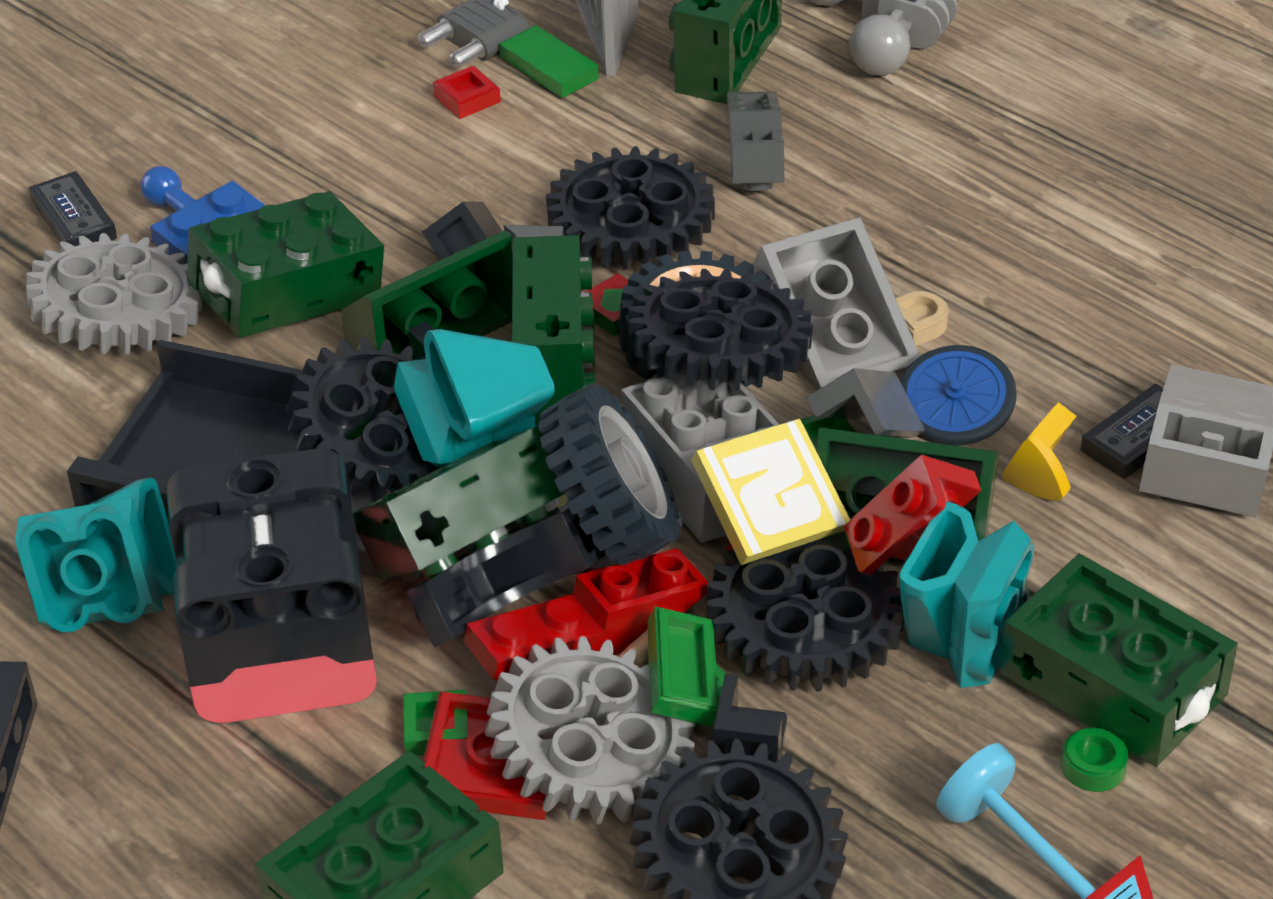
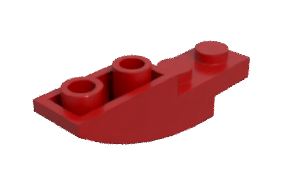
[464,548,708,681]

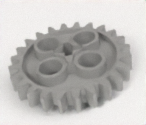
[26,233,203,354]
[485,636,695,824]

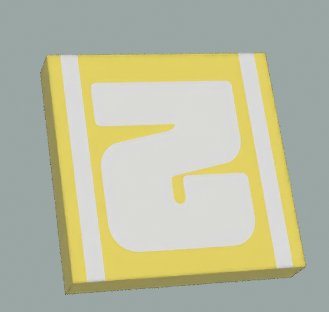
[691,419,850,565]

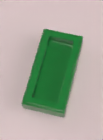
[499,25,599,98]
[647,606,719,727]

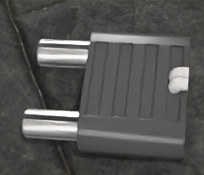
[418,0,530,69]

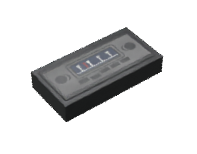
[29,171,117,247]
[1080,383,1163,479]

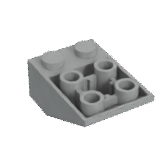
[1139,364,1273,518]
[621,374,779,543]

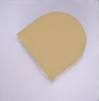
[895,291,948,346]

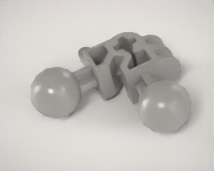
[810,0,957,76]

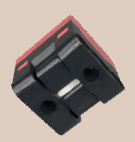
[167,449,377,723]

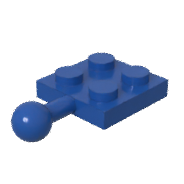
[140,166,266,264]

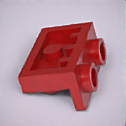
[844,455,982,575]

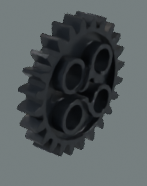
[546,146,715,270]
[627,268,813,391]
[286,337,439,501]
[706,532,904,692]
[629,739,848,899]

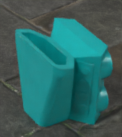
[394,329,555,468]
[15,478,176,632]
[899,502,1034,688]

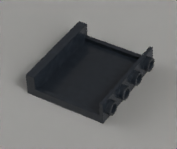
[67,340,302,523]

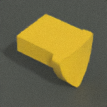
[1001,402,1077,501]

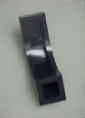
[407,504,606,647]

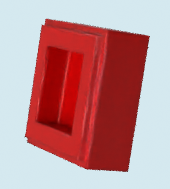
[433,66,501,119]

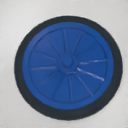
[900,345,1017,445]

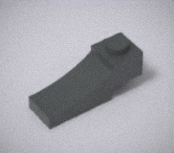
[727,91,784,191]

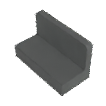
[806,368,925,437]

